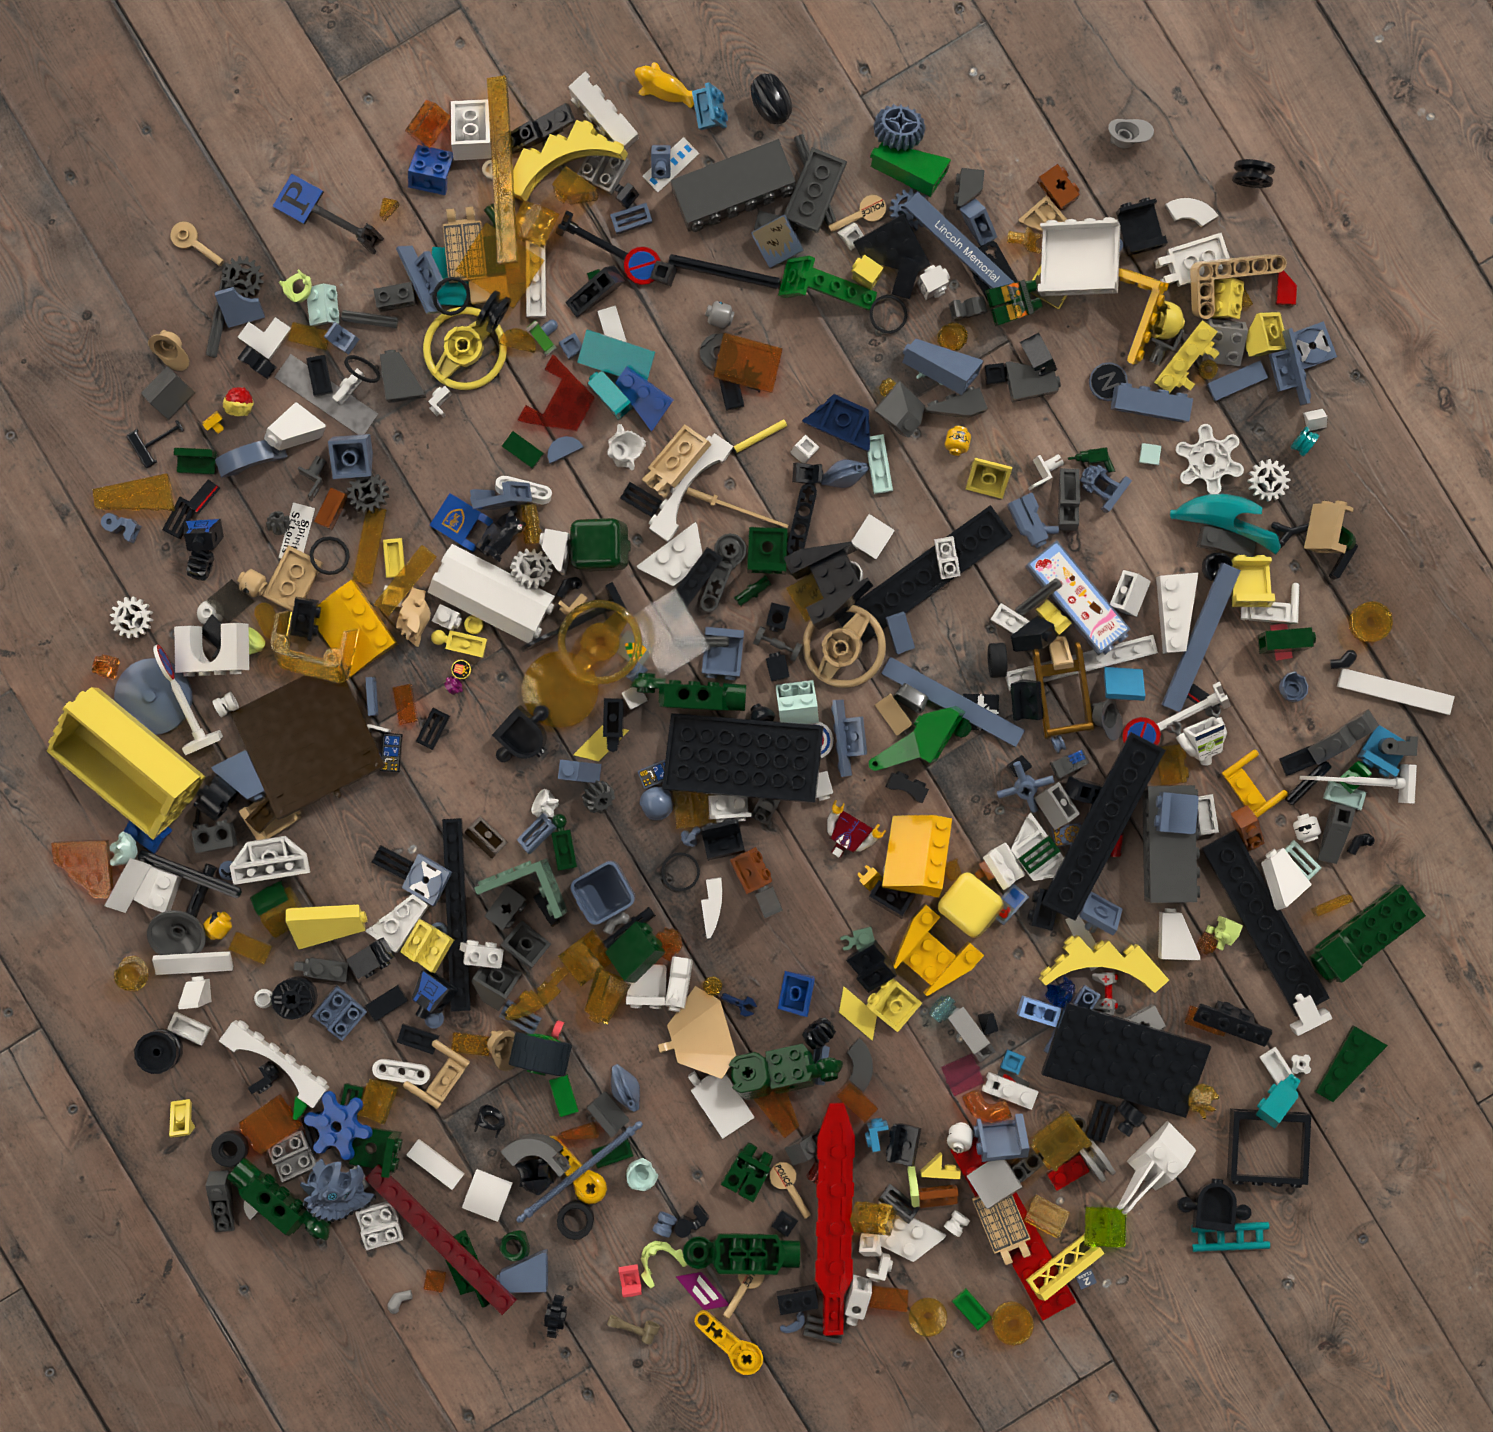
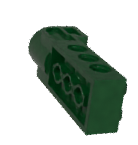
[1309,884,1426,983]

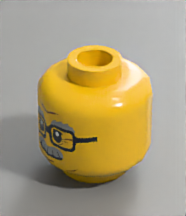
[945,426,971,456]

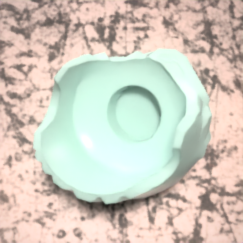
[108,831,138,866]
[626,1158,658,1191]

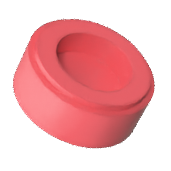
[551,1020,565,1040]

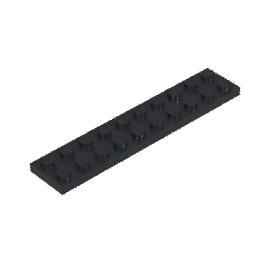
[837,505,1013,644]
[1041,732,1166,921]
[1201,829,1330,1017]

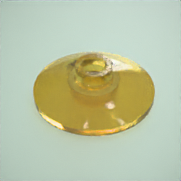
[909,1297,947,1337]

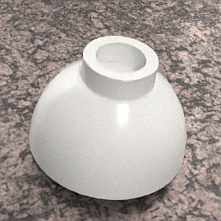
[197,600,224,625]

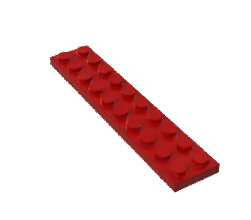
[950,1137,1076,1321]

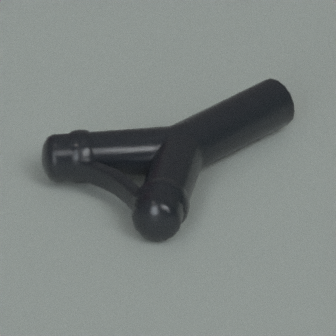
[1271,522,1309,548]

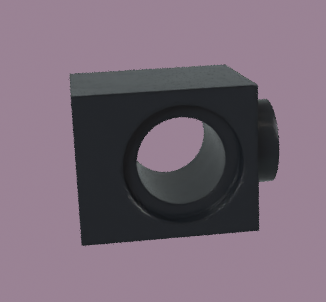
[766,602,790,633]
[766,652,790,682]

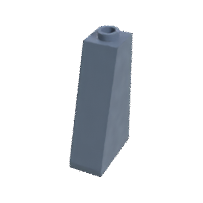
[902,339,983,395]

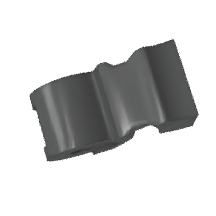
[949,296,988,321]

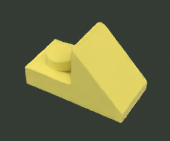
[169,1099,195,1138]
[920,1152,961,1179]

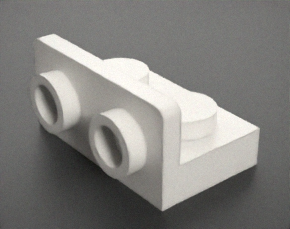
[708,795,752,822]
[983,843,1025,890]

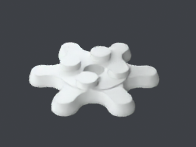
[1176,424,1244,494]

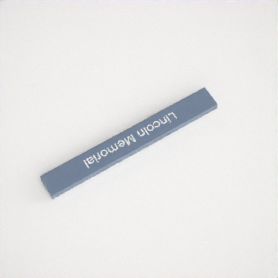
[904,192,1014,304]

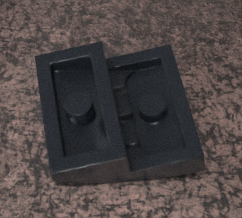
[846,940,897,993]

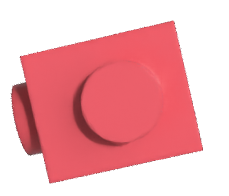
[619,1264,642,1298]

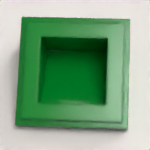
[293,1094,309,1120]

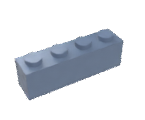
[1110,383,1193,423]

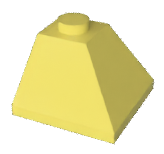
[1245,312,1286,357]

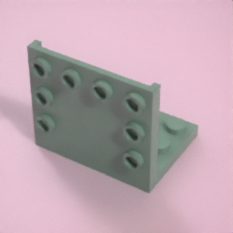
[474,858,568,919]

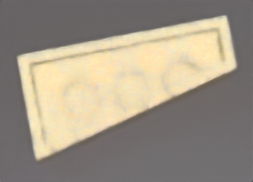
[92,473,175,511]

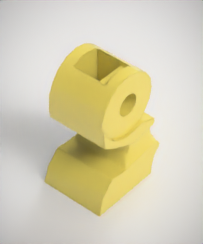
[1035,599,1072,637]

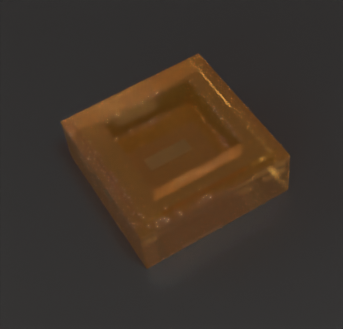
[424,1269,446,1293]

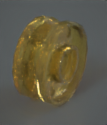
[1348,601,1393,643]
[991,1301,1034,1346]

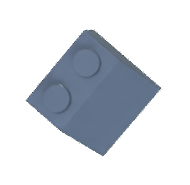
[328,434,373,479]

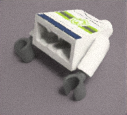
[1167,706,1227,765]

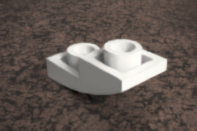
[934,536,960,579]

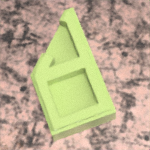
[907,1166,920,1207]

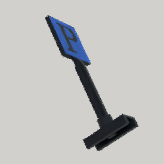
[273,174,384,255]

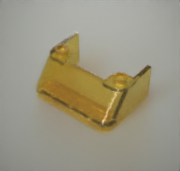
[270,611,359,684]

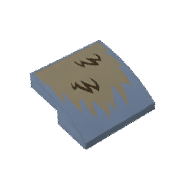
[751,214,804,268]

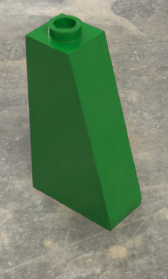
[870,142,951,197]

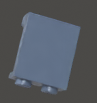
[470,481,532,510]
[702,627,744,680]
[973,1114,1030,1162]

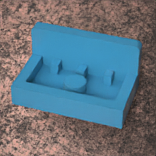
[865,1118,889,1152]

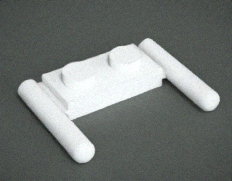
[1241,583,1299,624]

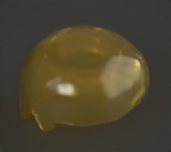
[937,323,968,351]

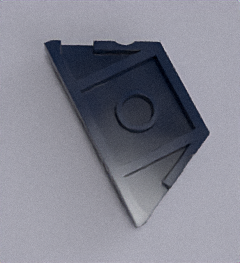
[802,394,870,452]

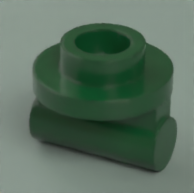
[954,718,971,738]

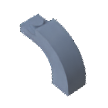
[215,440,288,478]

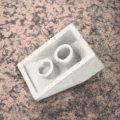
[451,99,492,160]

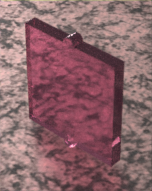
[941,1053,985,1096]

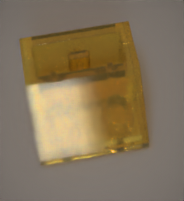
[558,929,612,986]

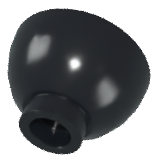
[750,704,775,722]

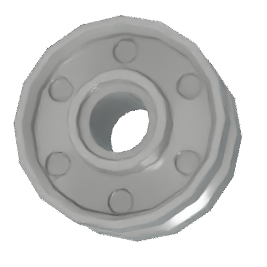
[1078,1139,1116,1183]

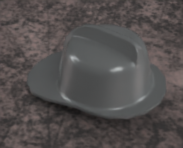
[1091,698,1123,741]

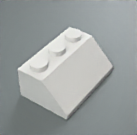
[539,529,571,576]

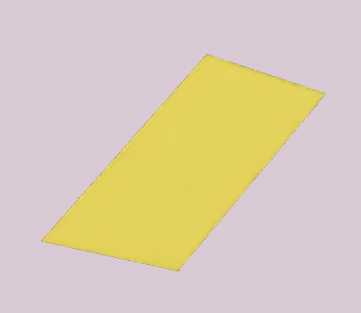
[574,725,629,761]
[839,987,877,1041]

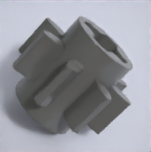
[266,511,291,535]

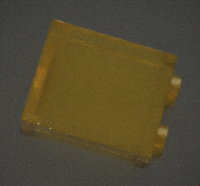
[1030,1110,1092,1172]

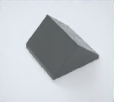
[141,366,195,420]
[501,920,551,969]

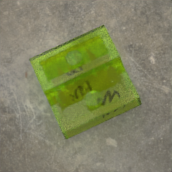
[1084,1206,1126,1247]

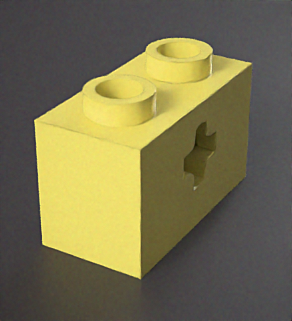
[852,255,883,290]

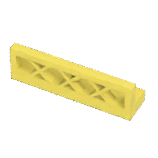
[1026,1233,1104,1301]

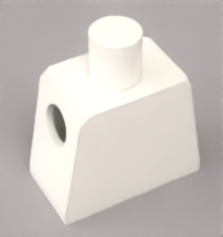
[845,1275,872,1326]

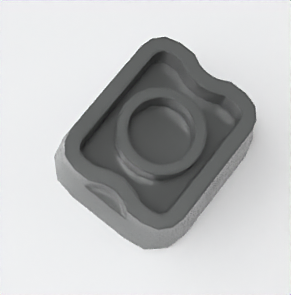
[893,683,929,714]

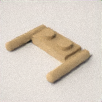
[403,1040,470,1109]

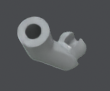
[387,1290,413,1314]

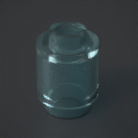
[928,994,956,1023]

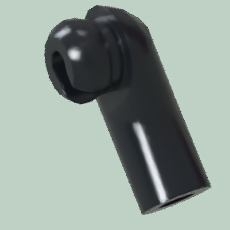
[556,577,582,599]
[1330,650,1357,669]
[1347,833,1375,855]

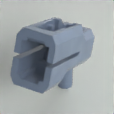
[1007,493,1059,548]

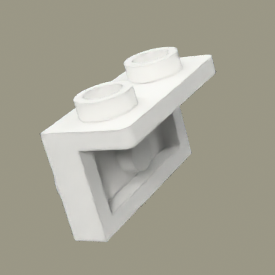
[459,940,504,968]

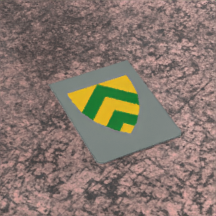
[613,630,654,665]

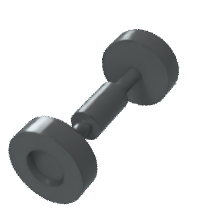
[753,626,802,662]

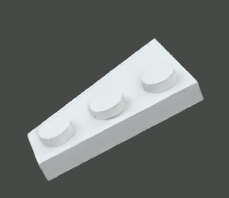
[366,894,430,953]

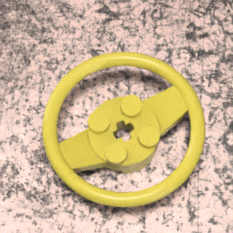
[423,307,507,390]

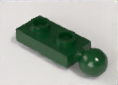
[551,814,577,871]

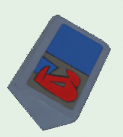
[996,883,1029,925]

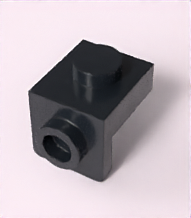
[792,463,824,485]

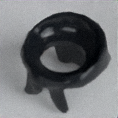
[474,1104,505,1138]

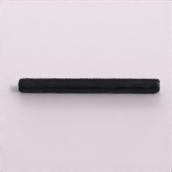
[668,254,780,289]
[138,850,242,898]

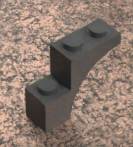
[1308,709,1379,765]

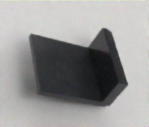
[202,614,222,659]

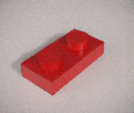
[1046,1154,1090,1191]

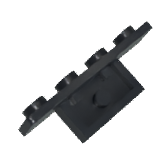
[1193,1000,1272,1047]

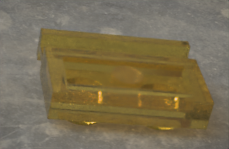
[1024,1194,1070,1239]

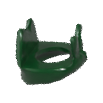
[499,1230,530,1261]

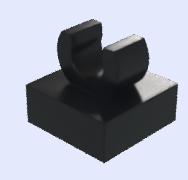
[614,183,639,209]
[771,1209,798,1237]

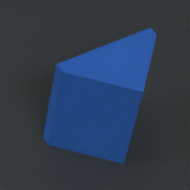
[778,971,815,1017]

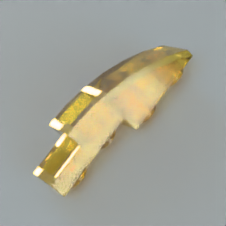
[505,966,569,1021]

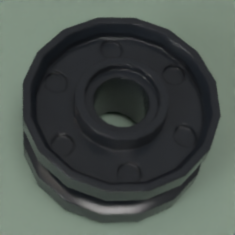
[1232,159,1275,188]
[476,290,511,334]

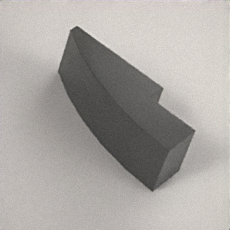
[1058,468,1080,531]

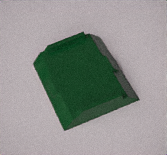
[250,880,289,916]

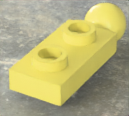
[431,630,488,658]

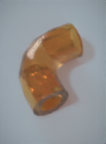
[962,1089,1012,1123]

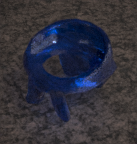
[1045,975,1076,1009]

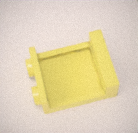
[1231,555,1275,607]

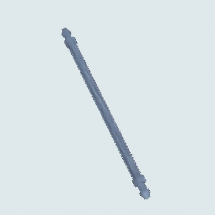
[516,1121,643,1223]

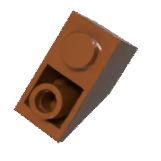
[1230,805,1265,852]

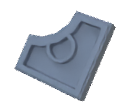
[215,287,265,328]

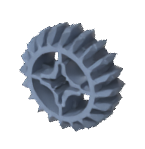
[873,104,925,151]

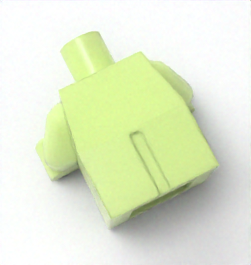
[1206,916,1243,950]

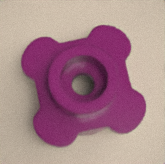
[444,676,463,695]

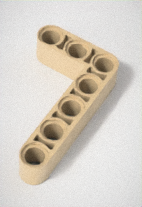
[1190,254,1287,319]

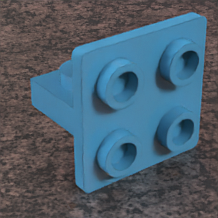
[692,82,728,130]

